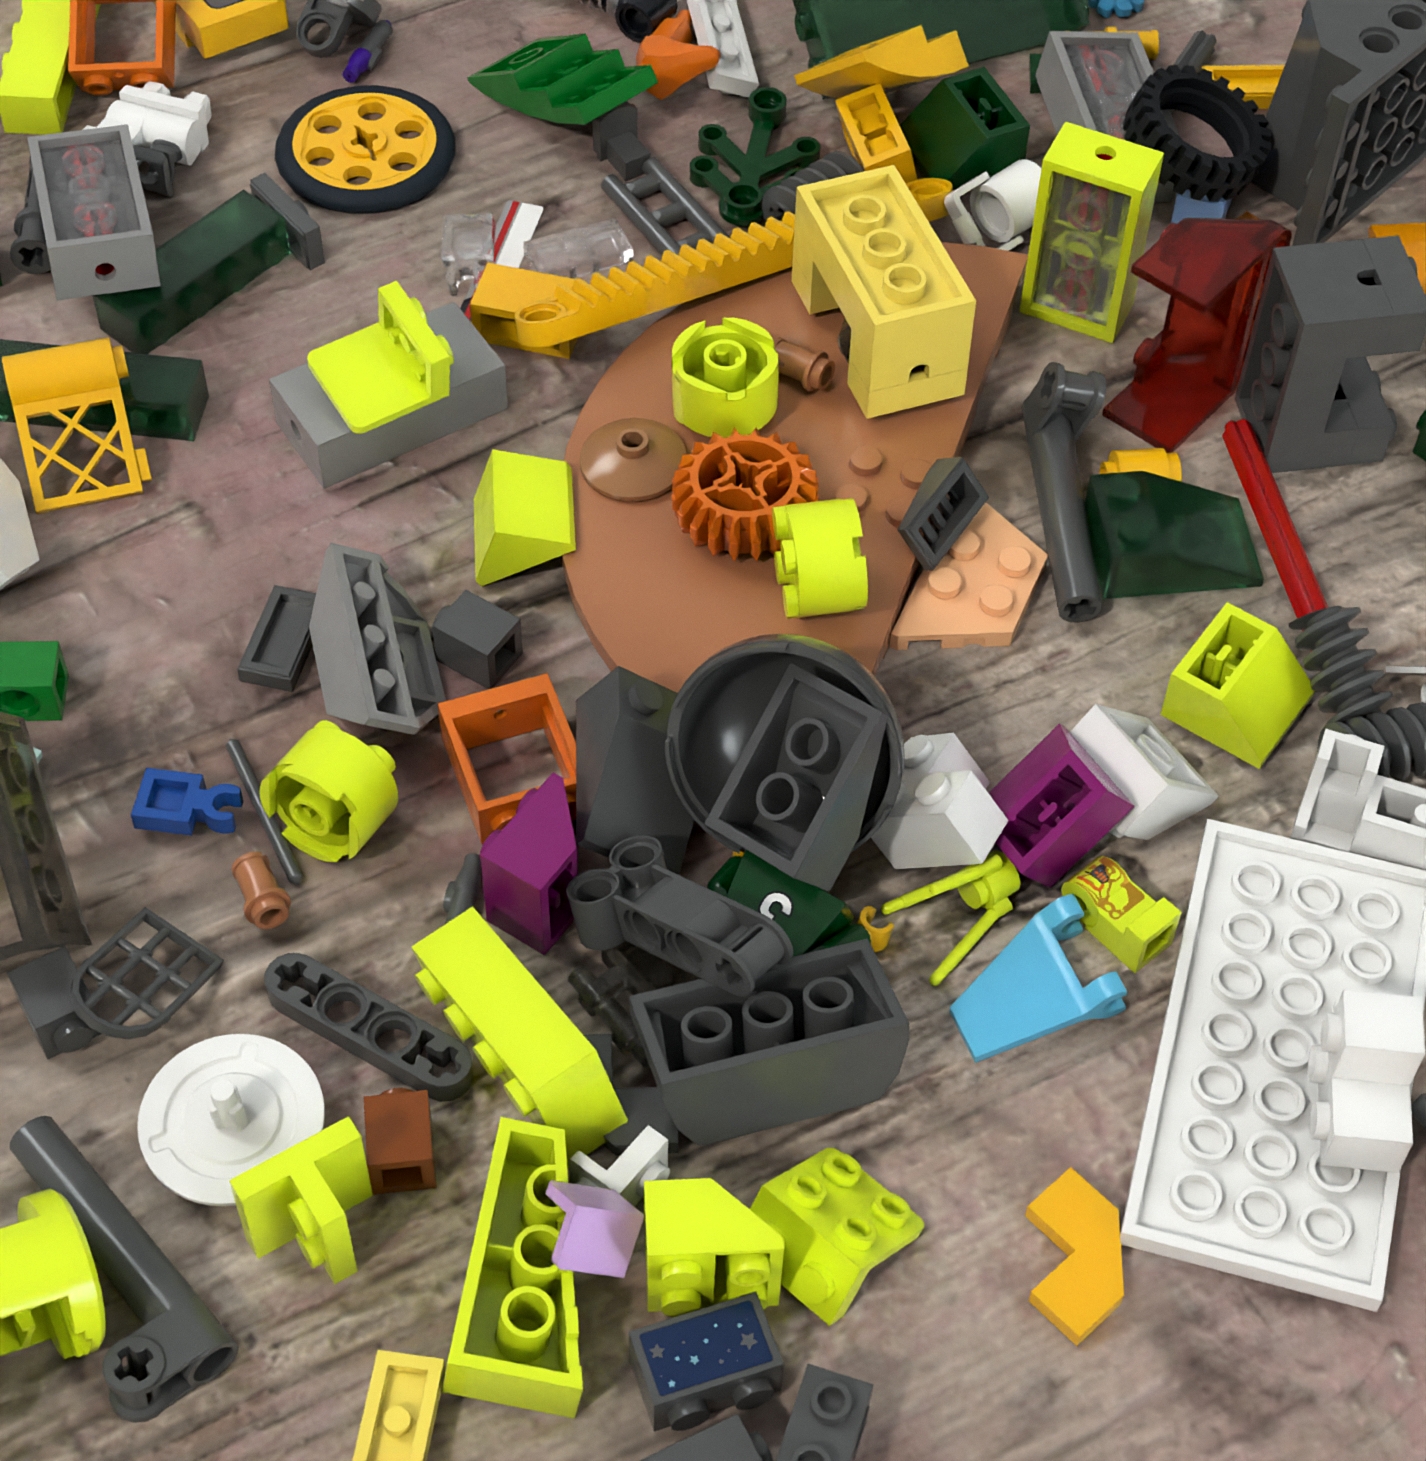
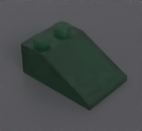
[1085,471,1264,599]

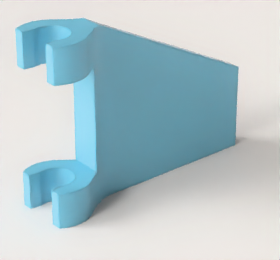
[950,894,1127,1063]

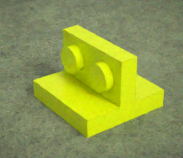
[229,1116,373,1284]

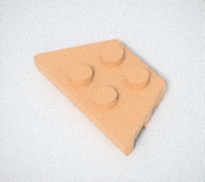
[889,502,1048,650]

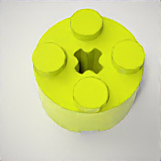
[672,318,779,438]
[772,498,868,619]
[259,720,399,862]

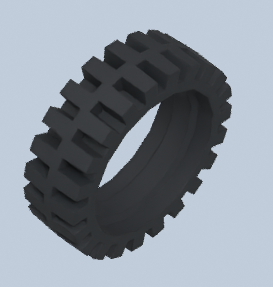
[1123,65,1272,202]

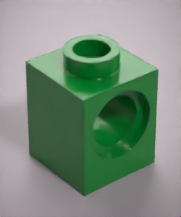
[0,641,69,721]

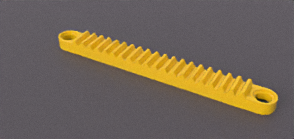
[514,178,953,348]

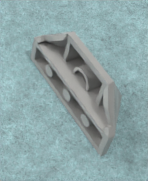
[309,543,446,735]

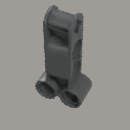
[566,835,793,997]

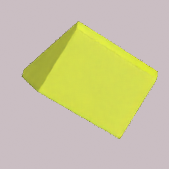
[474,449,576,587]

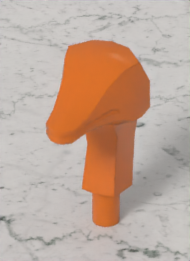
[636,9,721,100]

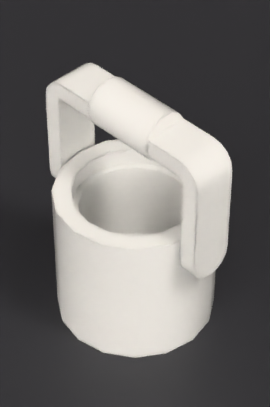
[944,159,1042,251]

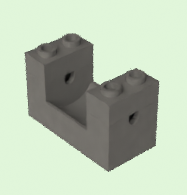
[1234,235,1426,473]

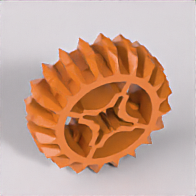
[672,427,819,562]

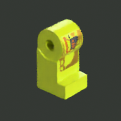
[1061,856,1182,974]

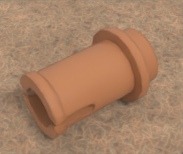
[774,337,835,392]
[231,851,291,929]

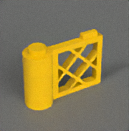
[2,337,152,514]

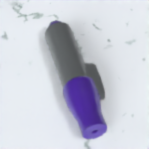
[342,20,393,83]

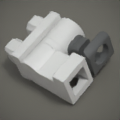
[83,81,212,197]

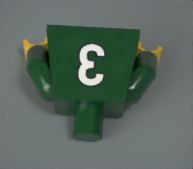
[707,850,894,957]

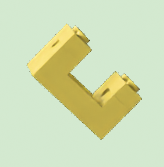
[792,165,976,419]

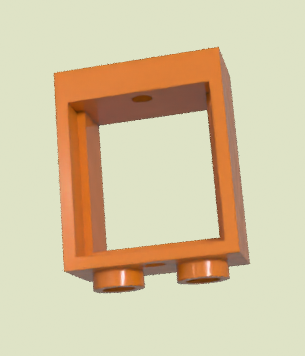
[68,0,176,95]
[437,673,576,844]

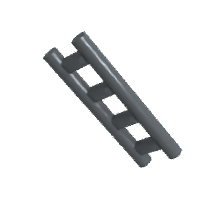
[601,157,731,255]

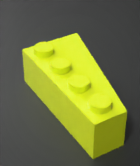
[411,906,628,1168]
[442,1117,583,1419]

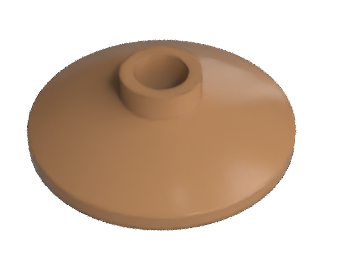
[580,418,687,502]

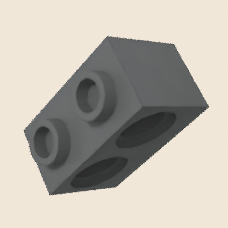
[776,1364,874,1461]

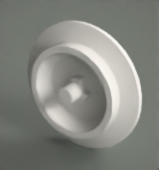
[137,1034,325,1206]

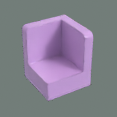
[545,1180,645,1278]

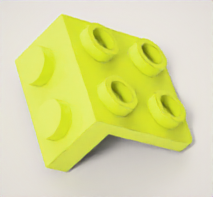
[307,281,454,434]
[750,1148,924,1326]

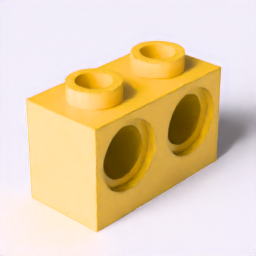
[835,83,918,183]

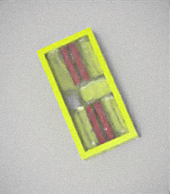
[1019,121,1164,344]

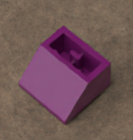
[989,723,1135,888]
[479,772,578,956]

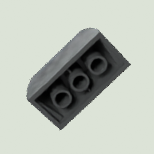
[629,938,909,1145]

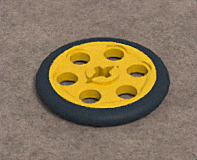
[275,85,456,214]

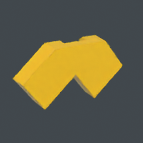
[1025,1167,1124,1346]

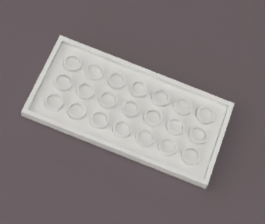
[1120,819,1426,1312]

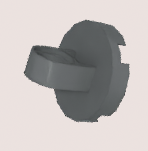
[296,0,382,58]

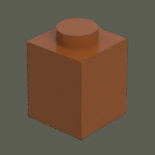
[363,1088,437,1195]

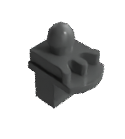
[591,101,651,181]

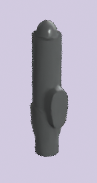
[443,853,482,924]

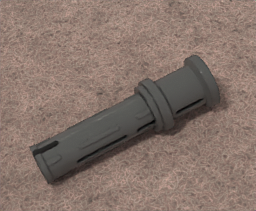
[10,156,51,274]

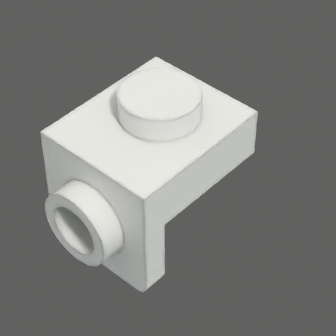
[569,1125,670,1207]

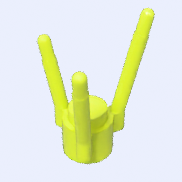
[881,850,1020,986]

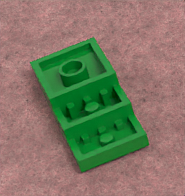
[467,33,658,125]

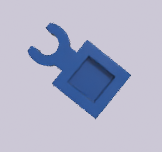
[131,768,244,836]

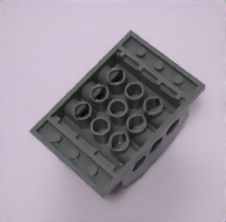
[1251,0,1426,246]

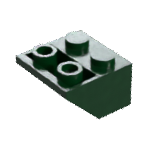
[900,67,1030,191]

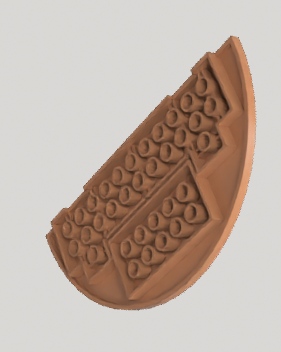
[561,242,1028,693]

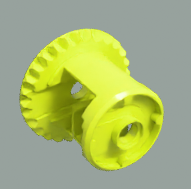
[0,1189,106,1359]

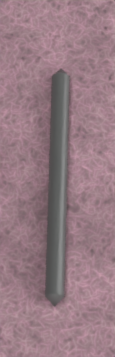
[226,739,303,885]

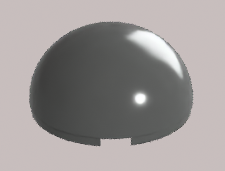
[665,634,905,854]

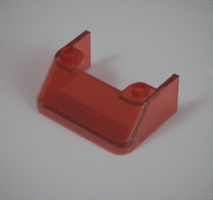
[1102,218,1292,453]

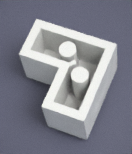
[871,733,1009,869]
[1308,989,1425,1173]

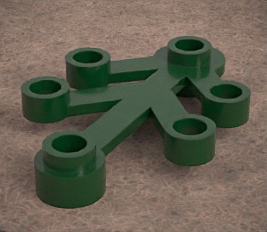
[690,87,821,227]

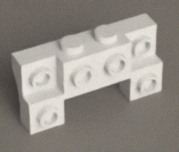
[1290,729,1426,870]

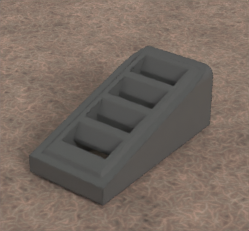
[898,457,989,571]

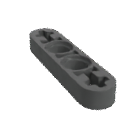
[264,953,473,1102]

